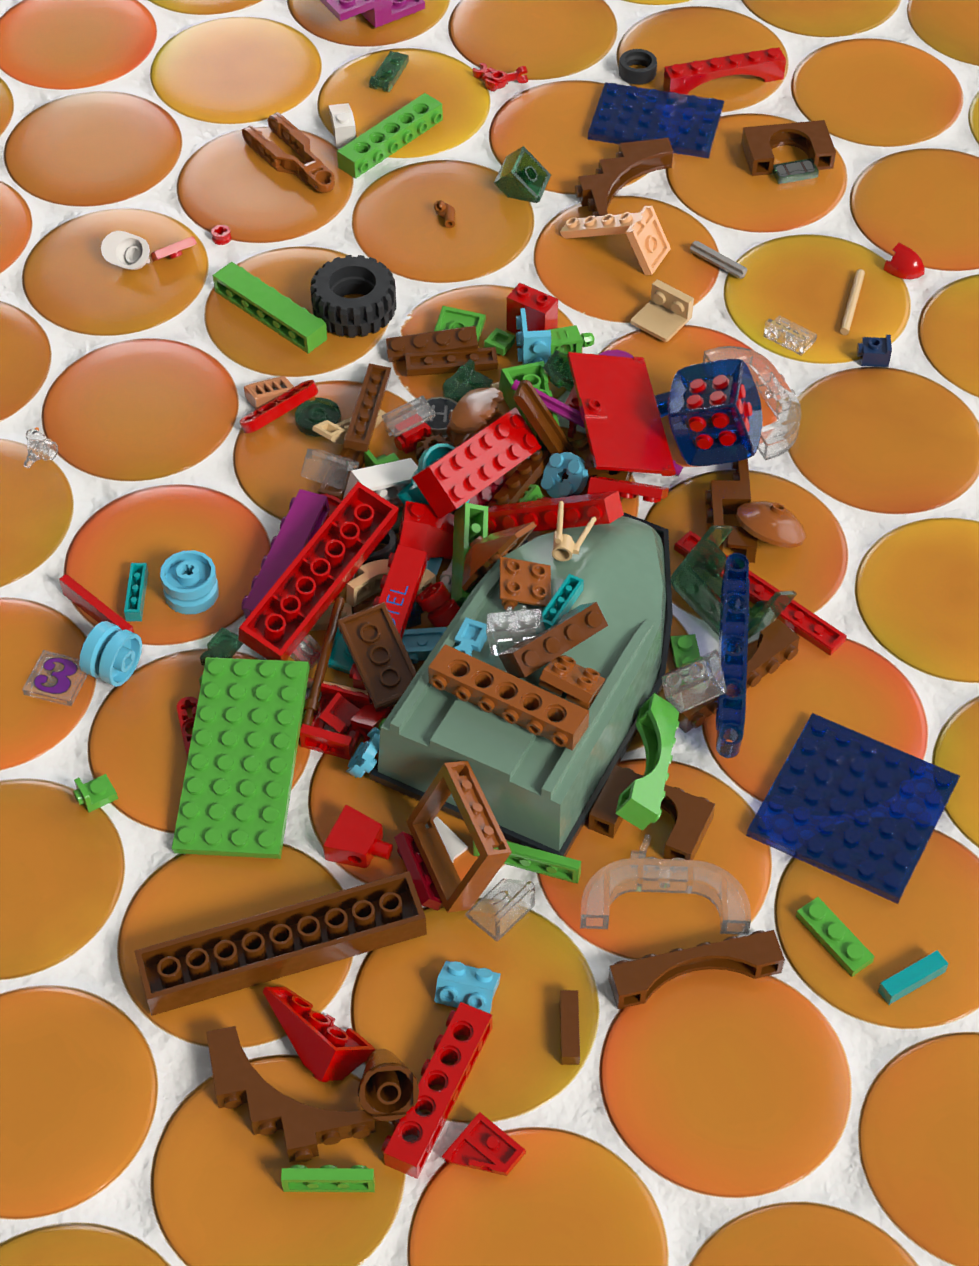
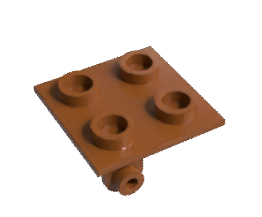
[500,556,551,611]

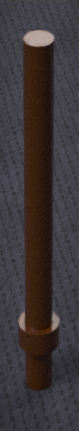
[300,597,345,729]

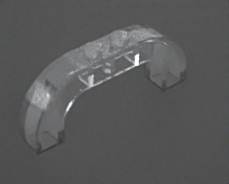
[702,346,802,461]
[580,857,751,935]

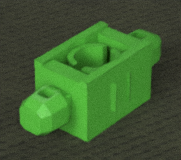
[550,325,595,362]

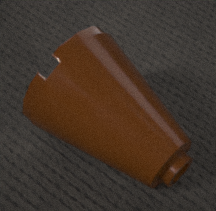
[358,1049,419,1121]

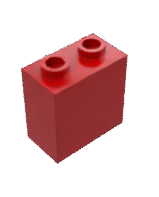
[506,283,558,334]

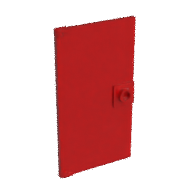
[567,352,676,476]

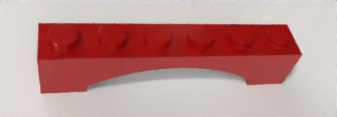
[663,47,786,99]

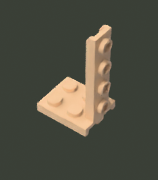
[560,205,671,275]

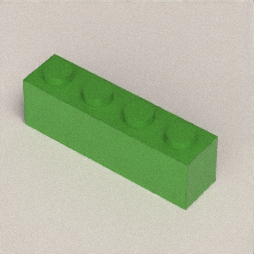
[451,503,488,607]

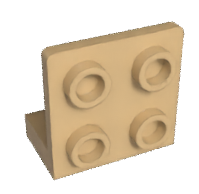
[631,279,694,342]

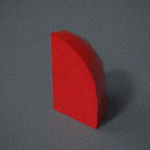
[883,242,925,279]
[350,704,393,742]

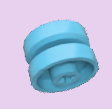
[160,550,219,615]
[79,621,142,687]

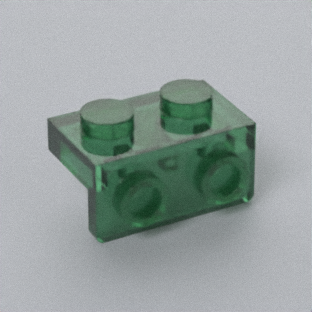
[542,350,574,392]

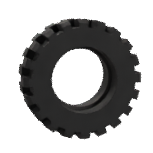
[310,255,396,338]

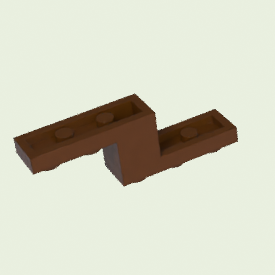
[705,445,751,551]

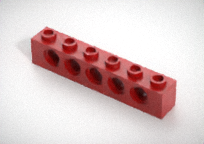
[381,1002,493,1179]

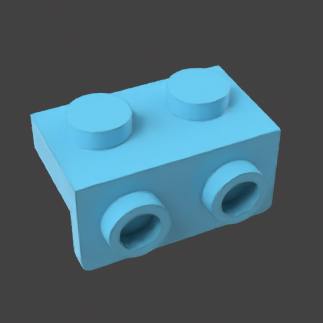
[402,627,447,664]
[434,961,501,1014]

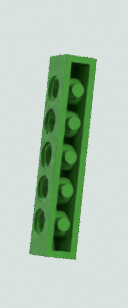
[337,93,443,179]

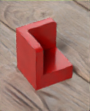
[319,692,360,735]

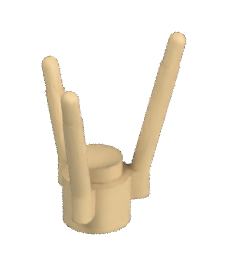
[552,501,596,561]

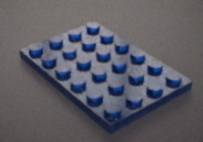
[588,82,724,159]

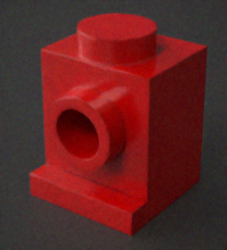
[394,415,431,454]

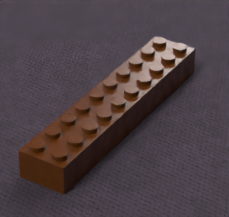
[134,871,427,1016]

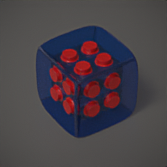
[668,359,763,466]

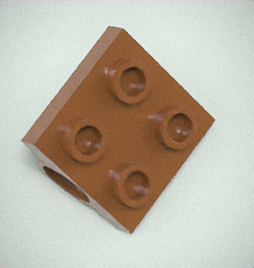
[539,655,606,710]

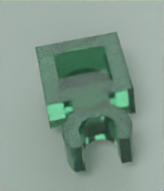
[200,627,243,666]

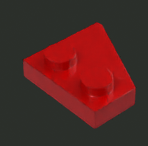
[442,1112,526,1176]

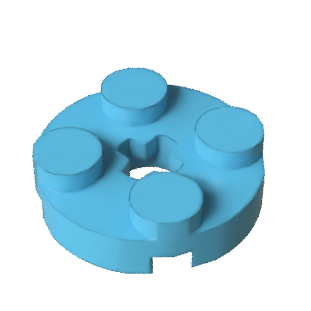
[541,452,588,498]
[346,727,380,778]

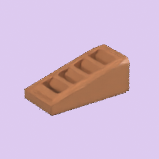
[244,376,294,410]

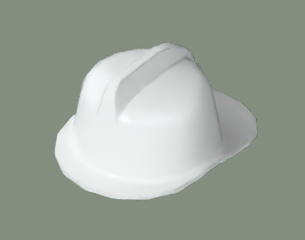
[101,231,150,270]

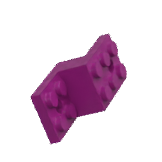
[320,0,425,28]

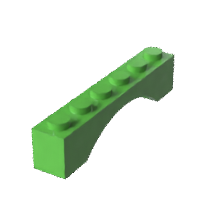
[615,693,680,831]

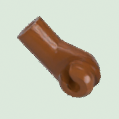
[434,200,455,228]

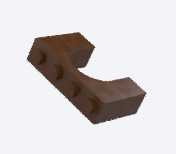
[741,120,836,176]
[588,765,715,869]

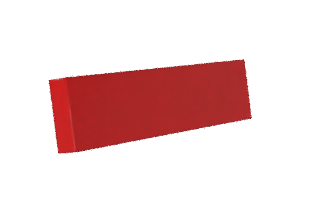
[59,574,134,633]

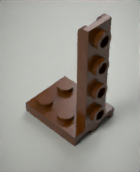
[513,380,609,481]

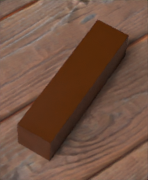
[560,990,580,1065]

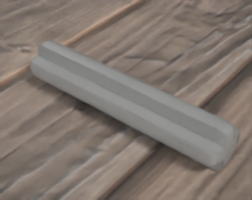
[690,241,747,279]

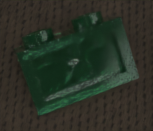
[442,359,493,403]

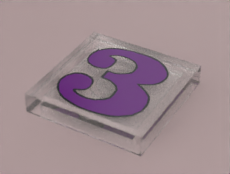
[22,650,88,706]

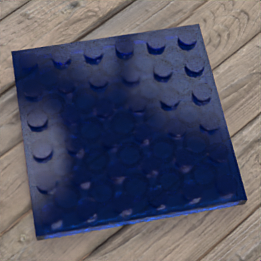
[746,713,960,904]

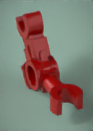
[472,63,528,92]

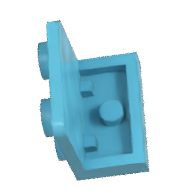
[516,308,551,368]

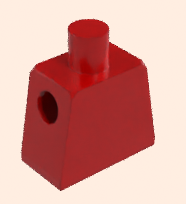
[323,805,393,868]

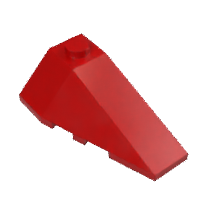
[398,501,454,561]

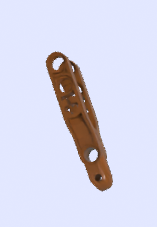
[242,112,335,193]

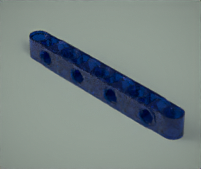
[716,553,750,758]

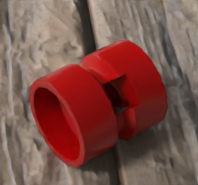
[415,582,460,628]

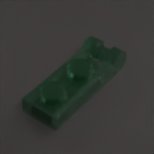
[369,51,409,92]

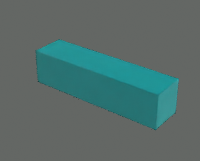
[124,563,148,621]
[537,574,584,632]
[878,950,949,1005]

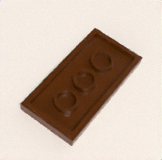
[336,602,417,712]

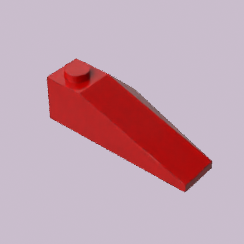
[263,987,376,1082]

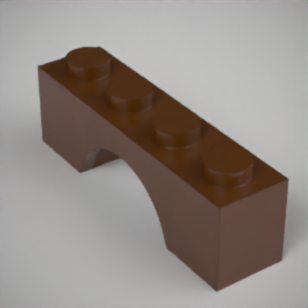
[498,602,608,678]

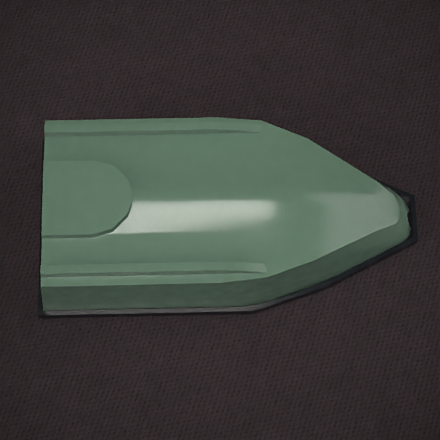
[370,513,673,857]

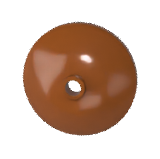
[735,501,806,548]

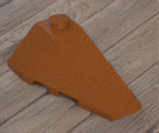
[462,522,536,591]

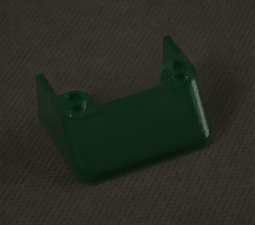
[671,526,797,645]

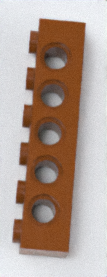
[428,644,589,751]

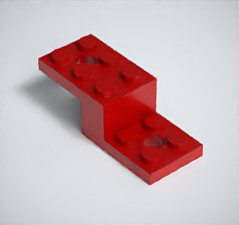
[537,476,669,503]

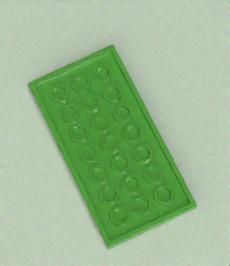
[172,657,310,859]

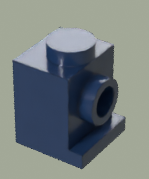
[857,335,892,367]

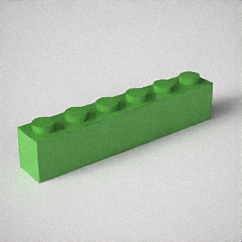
[212,262,327,354]

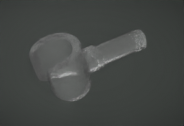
[630,834,652,867]

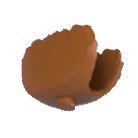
[446,388,504,447]

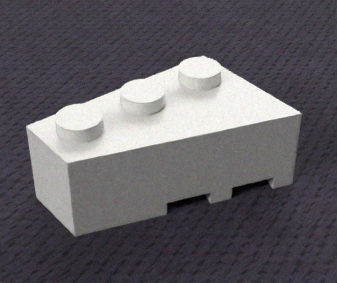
[343,458,418,506]

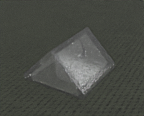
[466,878,535,942]

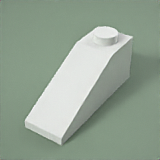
[328,103,356,148]

